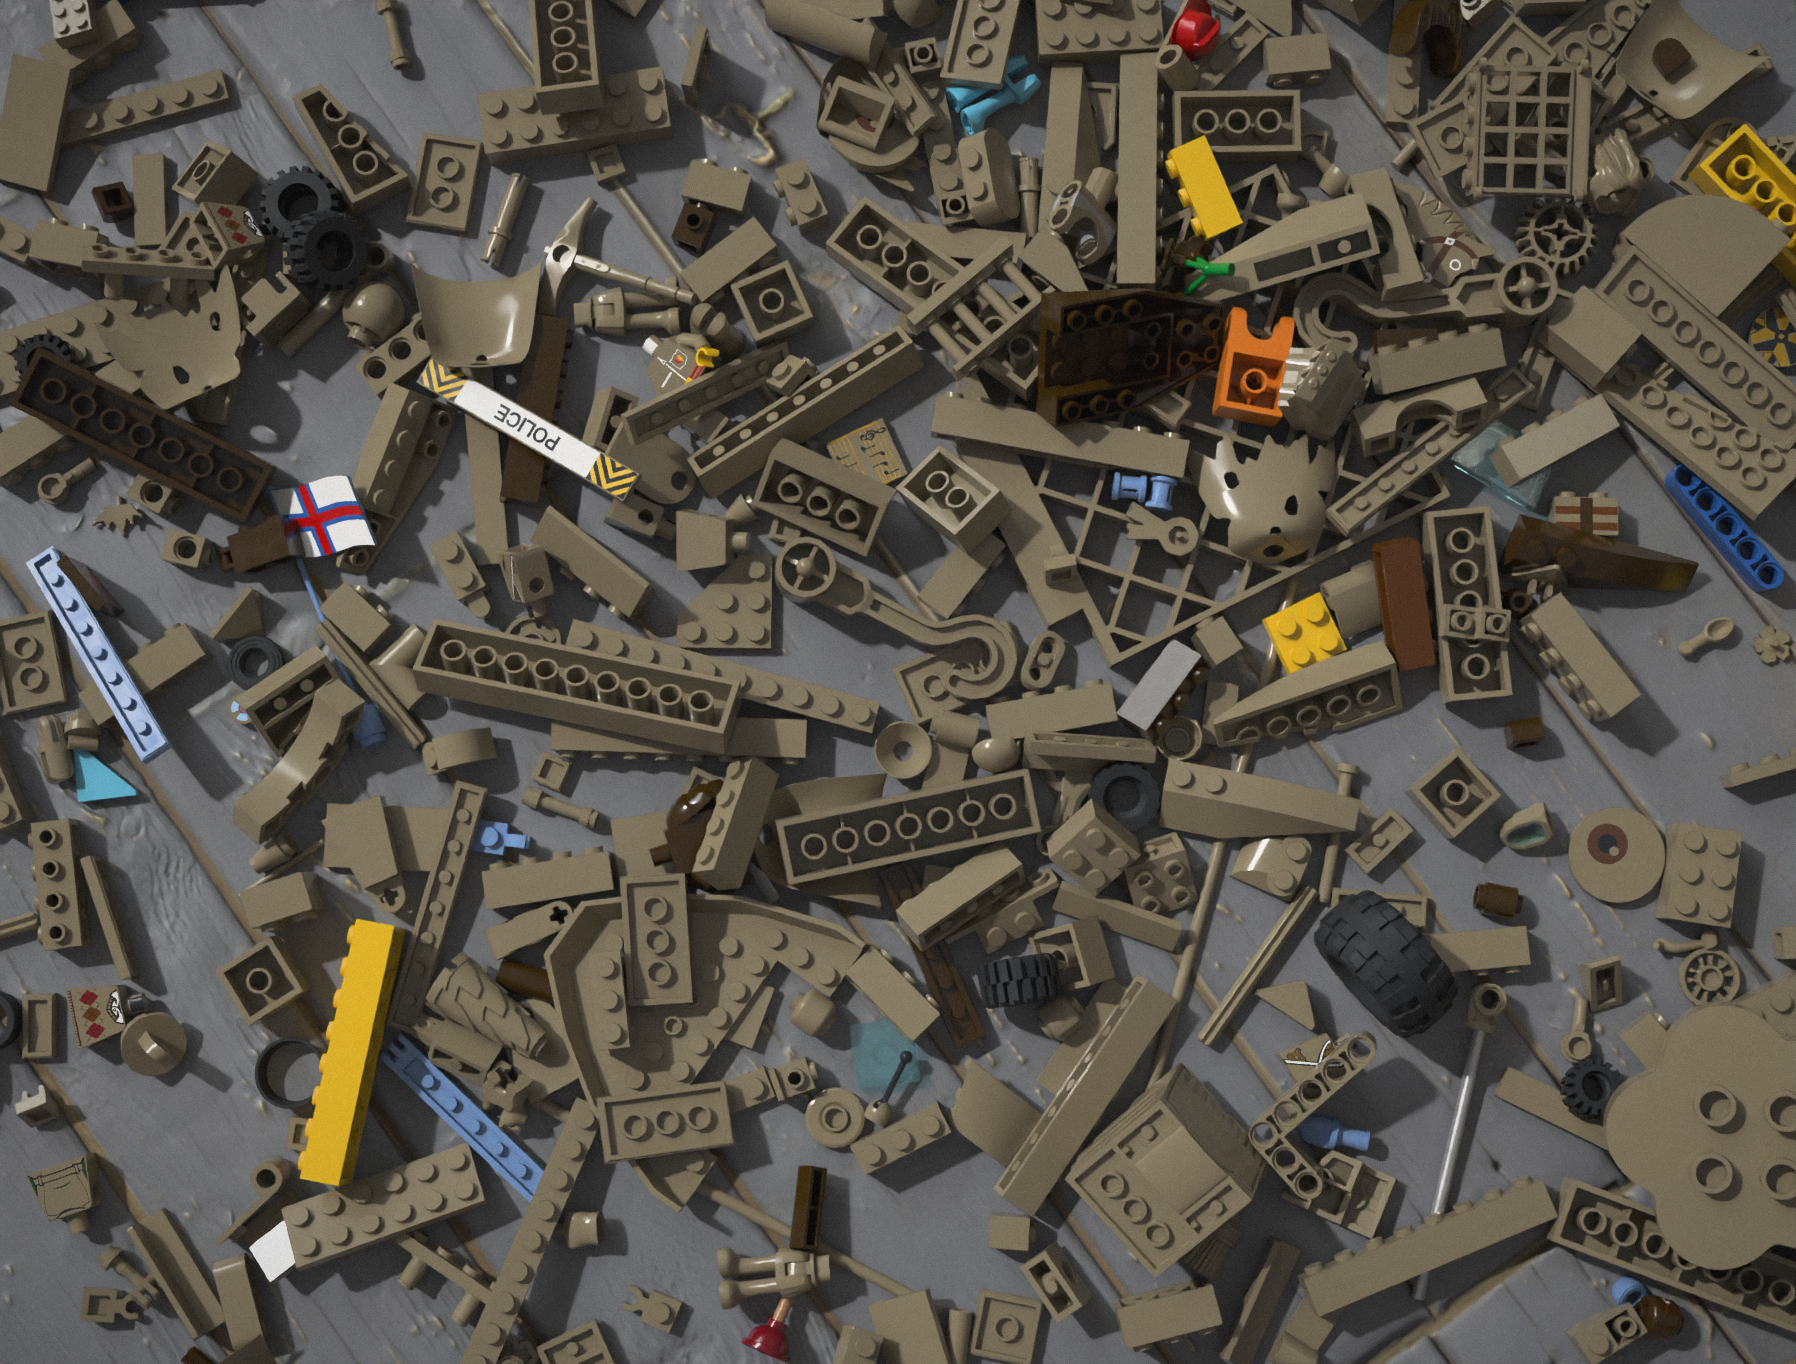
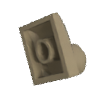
[1229,835,1315,902]

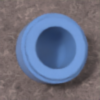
[1612,1276,1647,1307]

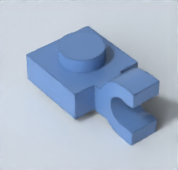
[472,819,532,856]

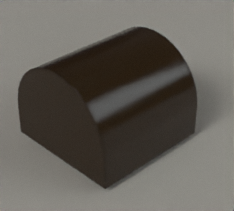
[91,181,134,223]
[1504,717,1545,749]

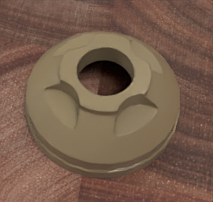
[874,721,932,779]

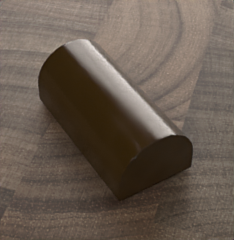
[496,957,554,1005]

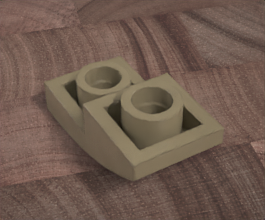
[1439,604,1511,643]

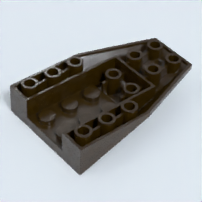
[1036,288,1225,427]

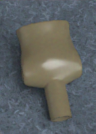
[552,1211,606,1248]

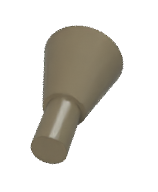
[723,493,761,529]

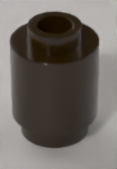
[1473,882,1523,919]

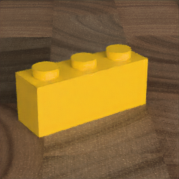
[1165,135,1243,242]

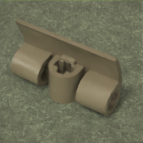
[1320,559,1428,639]

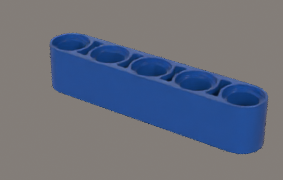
[1664,463,1784,593]

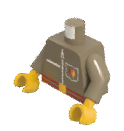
[642,333,722,430]

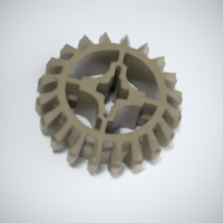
[1514,198,1600,278]

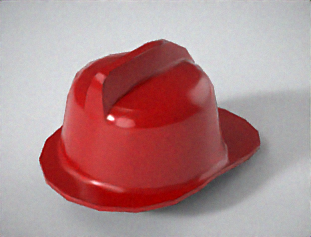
[1171,0,1221,62]

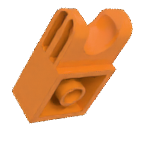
[1212,306,1295,427]

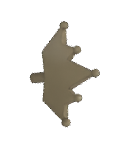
[92,496,143,537]

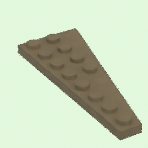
[1487,0,1653,177]
[1556,357,1796,521]

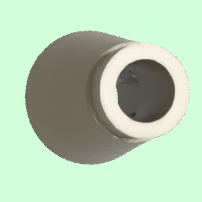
[249,831,299,874]

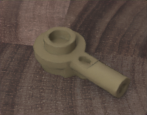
[38,458,97,505]
[1559,998,1593,1063]

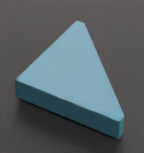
[73,750,140,803]

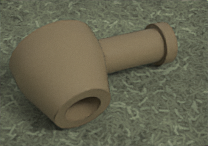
[1302,144,1349,200]

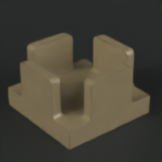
[239,271,314,350]

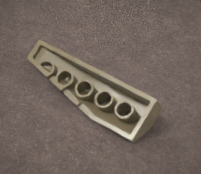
[1038,61,1101,245]
[1212,640,1403,748]
[1158,759,1361,839]

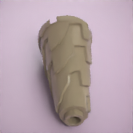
[425,952,549,1058]

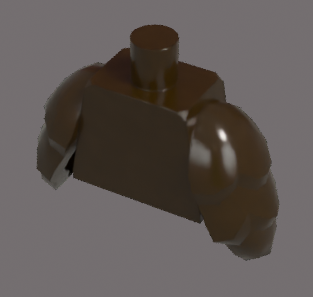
[649,779,754,893]

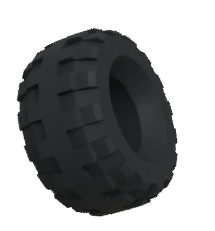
[1314,890,1458,1038]

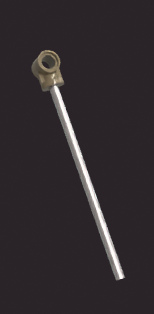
[1411,982,1507,1301]

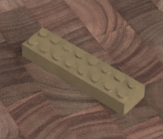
[49,0,100,50]

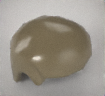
[1155,715,1204,762]
[972,736,1021,773]

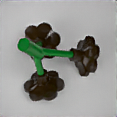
[1160,236,1235,297]

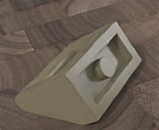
[817,75,896,151]

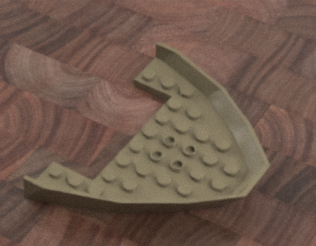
[543,894,867,1213]

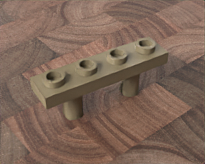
[82,243,214,304]
[394,1229,496,1327]

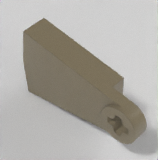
[321,795,408,913]

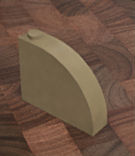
[1622,194,1791,317]

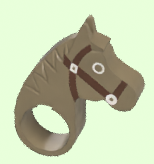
[1376,181,1496,292]

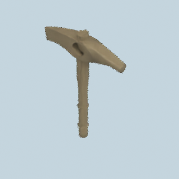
[539,197,697,316]

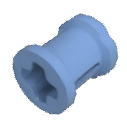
[1112,472,1147,503]
[1145,475,1178,513]

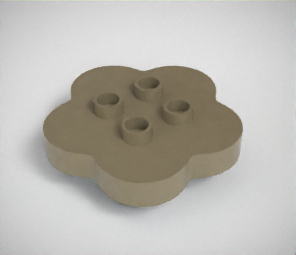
[1603,1001,1796,1270]

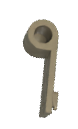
[1154,0,1199,92]
[921,710,979,789]
[214,1155,292,1246]
[1268,1296,1347,1364]

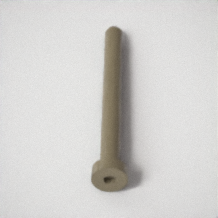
[1318,763,1360,903]

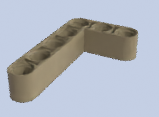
[1248,1030,1377,1200]

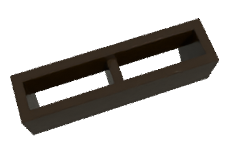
[789,1166,827,1251]

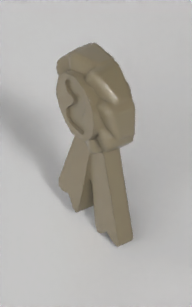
[1125,502,1199,556]

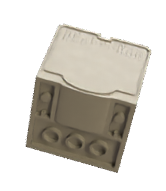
[1065,1063,1267,1278]

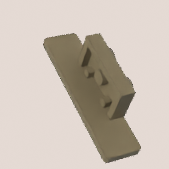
[943,867,1060,954]

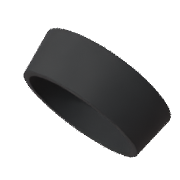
[255,1037,323,1109]

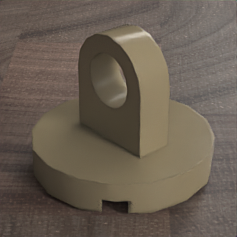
[120,1012,187,1076]

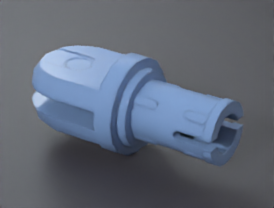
[1298,1113,1370,1152]

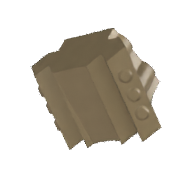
[1278,338,1369,442]

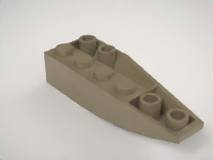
[1184,191,1380,301]
[336,382,459,575]

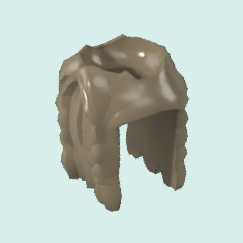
[1582,128,1644,214]

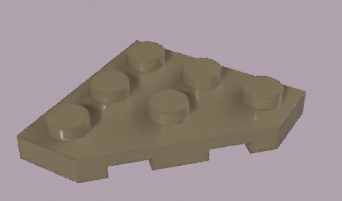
[676,554,773,650]

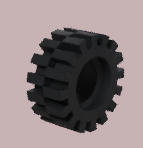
[14,334,78,380]
[1560,1058,1624,1121]

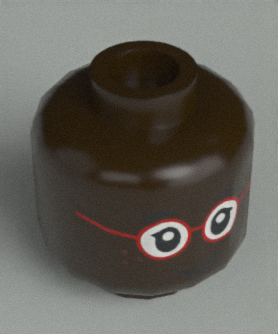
[1633,1294,1684,1342]

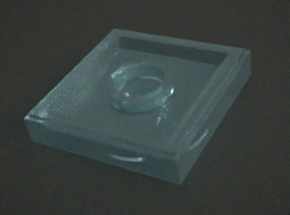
[849,1020,921,1089]

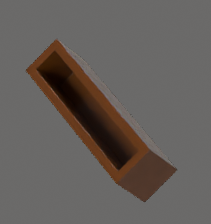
[1371,536,1437,672]

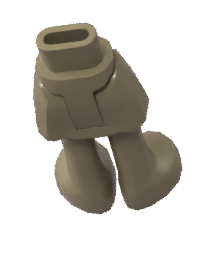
[574,276,683,336]
[718,1247,832,1310]

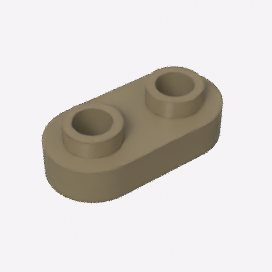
[1019,631,1065,691]

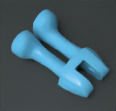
[944,55,1042,136]

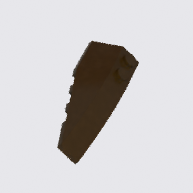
[1497,514,1699,592]

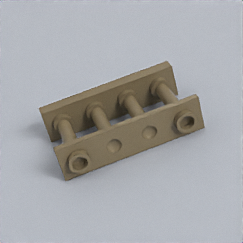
[906,235,1055,382]

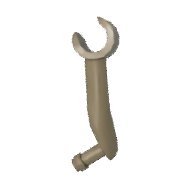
[1653,929,1721,953]

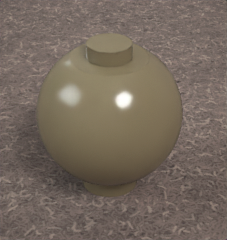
[342,280,406,350]

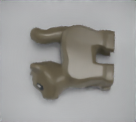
[482,1060,533,1129]

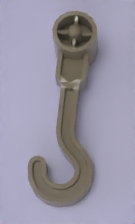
[1290,256,1558,353]
[774,537,1017,701]

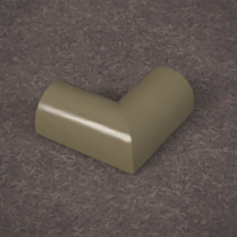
[368,623,430,712]

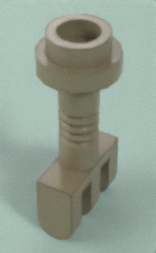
[98,1245,163,1310]

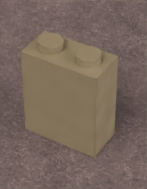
[1536,285,1643,387]

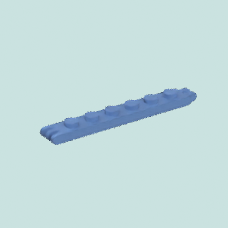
[378,1032,545,1203]

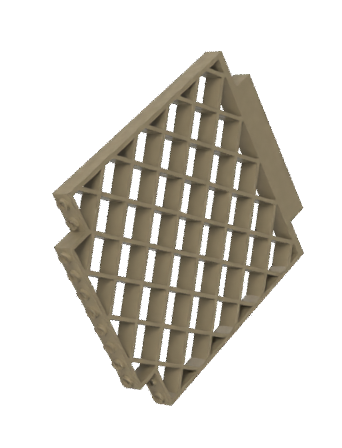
[934,164,1451,669]

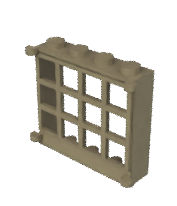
[1462,57,1592,202]

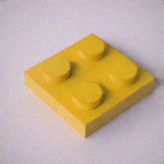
[1262,592,1347,675]

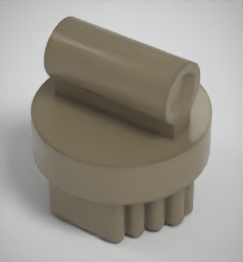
[64,710,102,752]

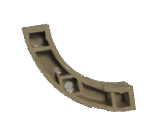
[232,678,365,846]

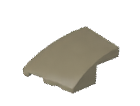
[948,1058,1043,1168]
[1281,1150,1398,1239]

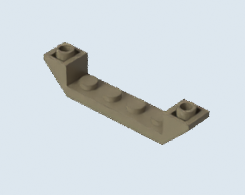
[905,37,974,226]

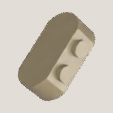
[958,128,1021,228]

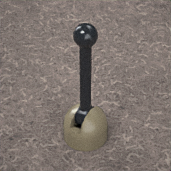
[863,1051,913,1126]

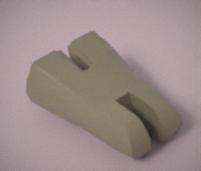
[688,303,745,363]

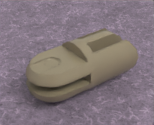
[37,715,75,785]

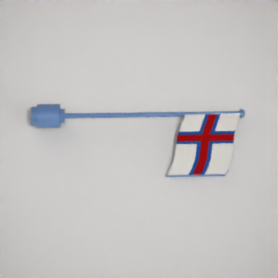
[265,476,387,750]

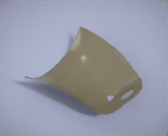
[1615,0,1773,119]
[411,260,543,368]
[754,773,887,907]

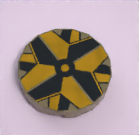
[1747,306,1796,369]

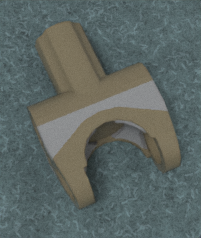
[1048,167,1118,265]

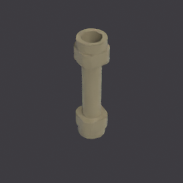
[376,0,412,70]
[522,786,600,829]

